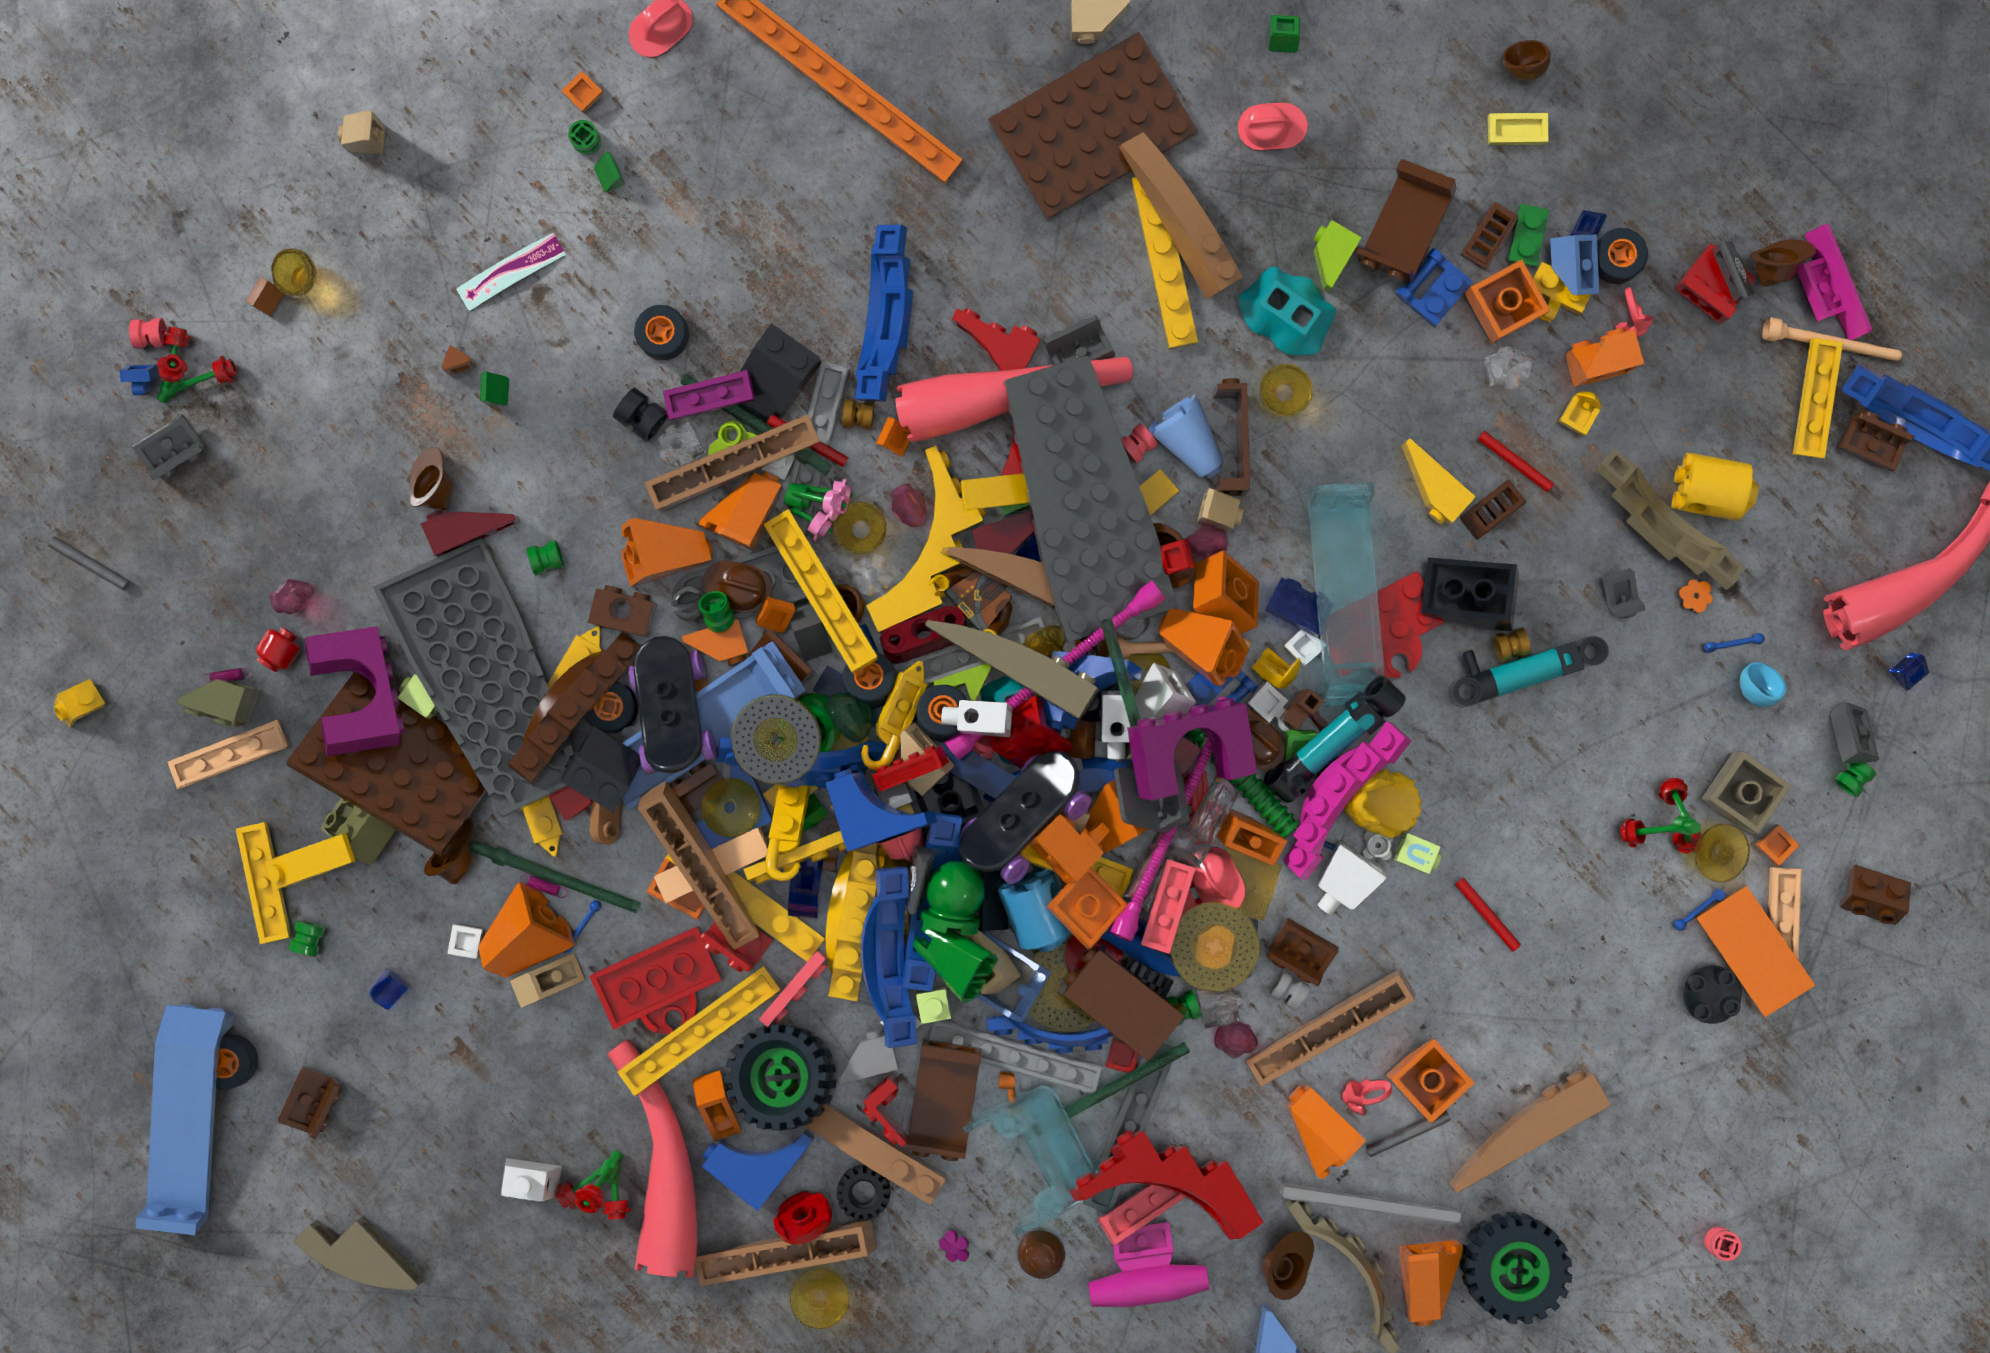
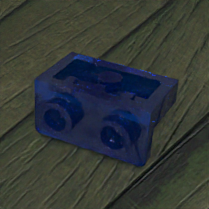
[1265,577,1334,638]

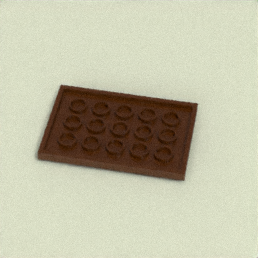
[989,32,1198,220]
[287,672,486,856]

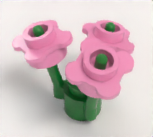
[784,479,853,542]

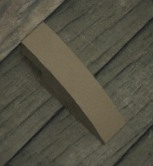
[293,1216,424,1290]

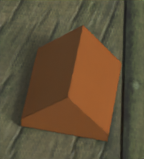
[245,277,286,317]
[442,345,476,375]

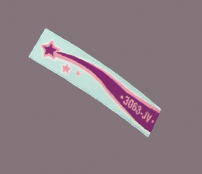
[456,233,566,311]

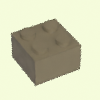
[1700,751,1792,834]

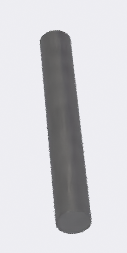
[48,536,130,591]
[1366,1110,1451,1157]

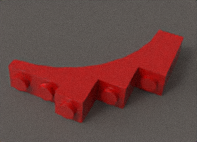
[952,308,1040,476]
[1069,1130,1264,1240]

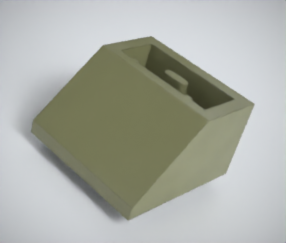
[177,679,261,727]
[320,798,395,866]

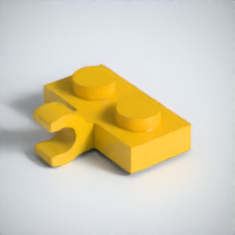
[1533,262,1591,323]

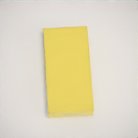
[1488,113,1548,145]

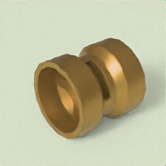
[842,399,874,430]
[1493,627,1531,663]

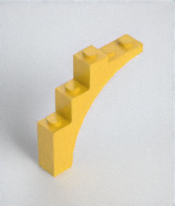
[866,445,986,634]

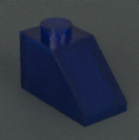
[788,858,824,919]

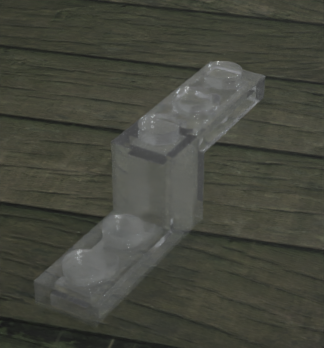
[1123,776,1240,912]

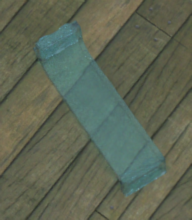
[1308,483,1384,706]

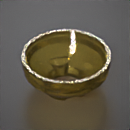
[1259,363,1313,417]
[833,501,887,555]

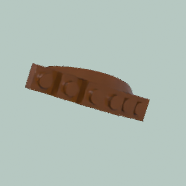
[508,632,641,784]

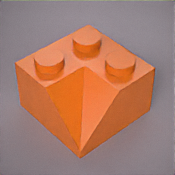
[1464,259,1550,344]
[1565,327,1644,388]
[1193,550,1259,634]
[1385,1038,1475,1123]

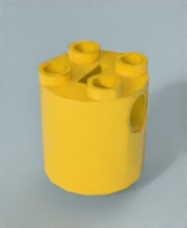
[1671,452,1759,521]

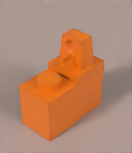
[1029,814,1110,883]

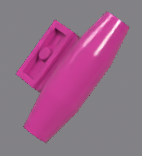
[1088,1221,1209,1307]

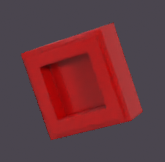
[1160,539,1195,575]
[1105,1038,1140,1075]

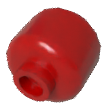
[255,627,301,672]

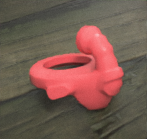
[1615,287,1654,337]
[1342,1078,1392,1115]

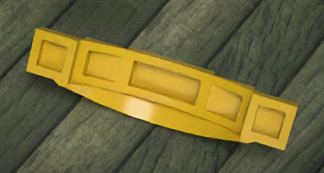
[826,844,885,1001]

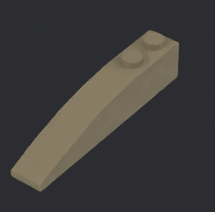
[925,620,1099,720]

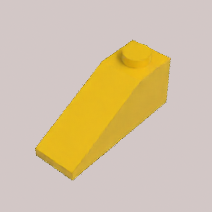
[1401,438,1476,526]
[265,833,355,890]

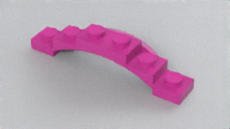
[1283,721,1412,880]

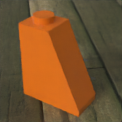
[698,471,784,551]
[621,518,712,587]
[1159,608,1249,686]
[1085,779,1148,855]
[478,882,575,978]
[1287,1084,1366,1180]
[1399,1240,1463,1326]

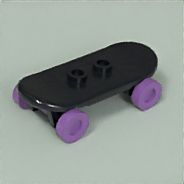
[629,636,717,775]
[959,750,1091,884]

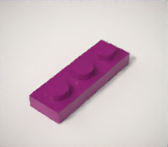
[663,370,756,421]

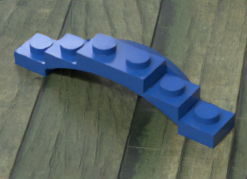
[855,225,913,402]
[1842,364,1990,471]
[717,737,897,788]
[901,813,962,991]
[861,866,917,1048]
[987,1015,1115,1054]

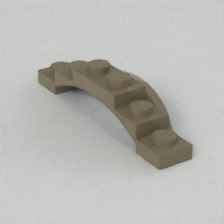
[1596,448,1745,590]
[1285,1200,1400,1353]

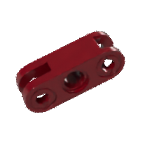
[880,606,967,664]

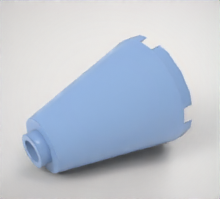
[1148,395,1224,479]

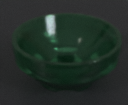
[826,692,873,742]

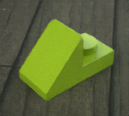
[933,664,991,701]

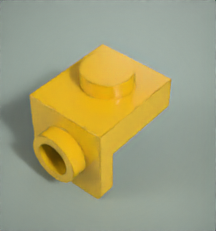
[53,679,105,727]

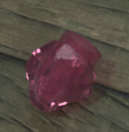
[890,483,927,527]
[1186,524,1228,559]
[270,579,314,615]
[1214,1022,1258,1059]

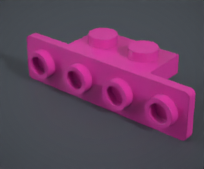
[1797,223,1872,340]

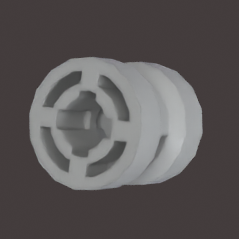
[1270,970,1310,1011]

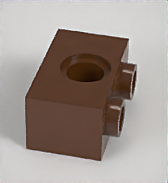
[588,585,657,638]

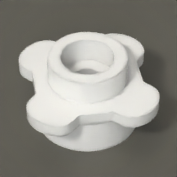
[1363,831,1393,860]

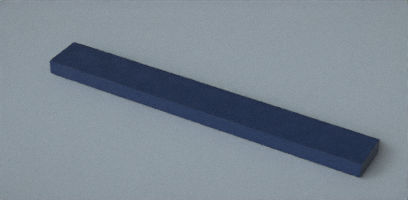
[812,665,1016,799]

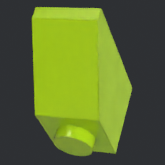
[1313,220,1362,293]

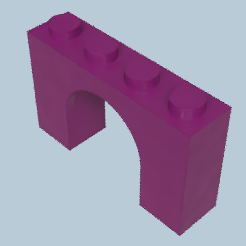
[305,626,404,756]
[1127,698,1257,801]

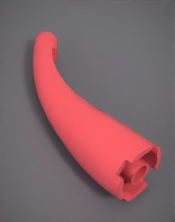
[895,356,1133,443]
[1823,480,1990,650]
[607,1038,698,1278]

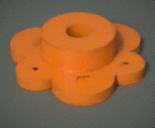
[1679,579,1713,613]

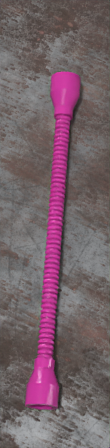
[945,580,1166,760]
[1110,697,1225,942]

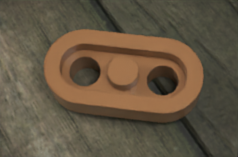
[590,800,621,845]

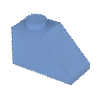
[1550,234,1599,295]
[1255,1305,1300,1353]

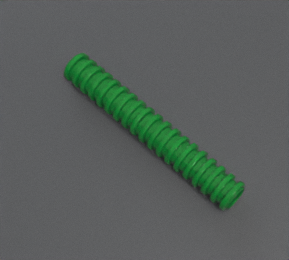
[1185,711,1300,838]

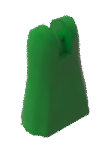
[912,926,998,1003]

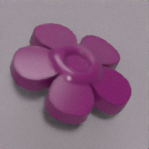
[939,1230,969,1262]

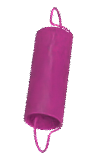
[202,668,251,684]
[520,874,567,898]

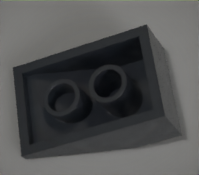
[733,323,821,431]
[1421,557,1519,631]
[914,772,985,838]

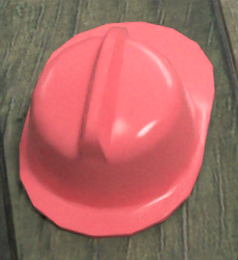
[629,0,693,58]
[1238,102,1308,150]
[876,828,924,862]
[1190,847,1245,910]

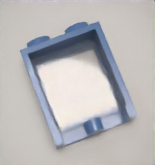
[977,932,1052,1023]

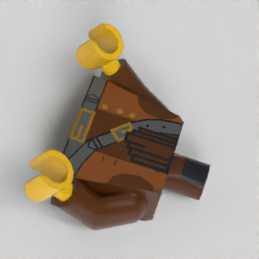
[928,566,1013,636]

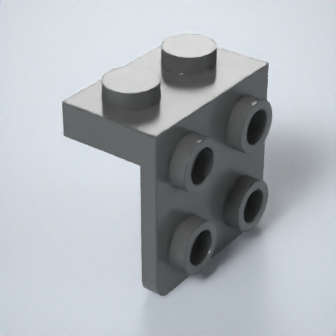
[1114,764,1190,833]

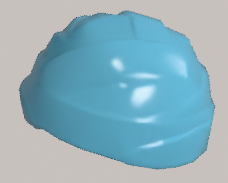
[1740,662,1786,707]

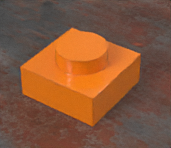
[561,71,604,114]
[876,417,911,457]
[755,596,796,634]
[1755,824,1800,866]

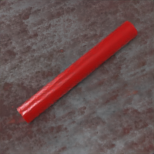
[767,414,849,467]
[1477,431,1554,492]
[1455,877,1521,952]

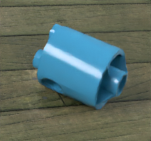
[998,867,1071,952]

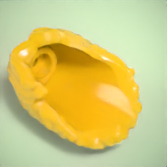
[1344,768,1422,839]

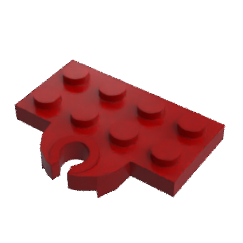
[1313,571,1445,679]
[589,926,722,1035]

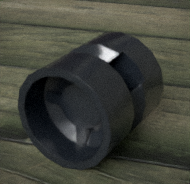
[613,387,668,442]

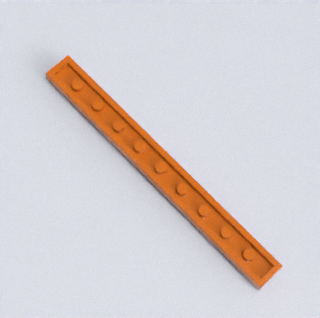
[716,0,963,184]

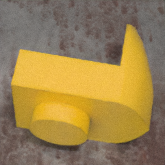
[1559,391,1602,437]
[1251,647,1301,689]

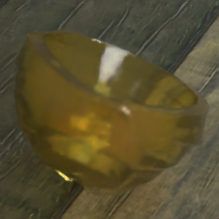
[271,248,317,296]

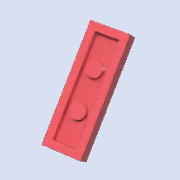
[1140,859,1195,954]
[759,950,827,1027]
[1097,1185,1186,1245]

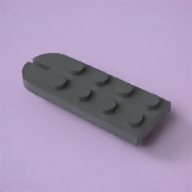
[671,535,819,631]

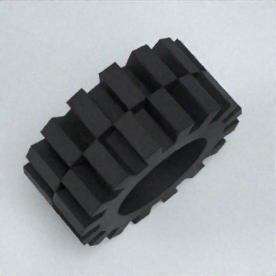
[1122,957,1174,999]
[836,1165,891,1221]

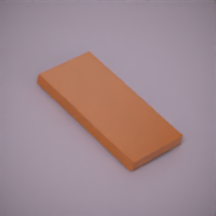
[1696,885,1816,1017]

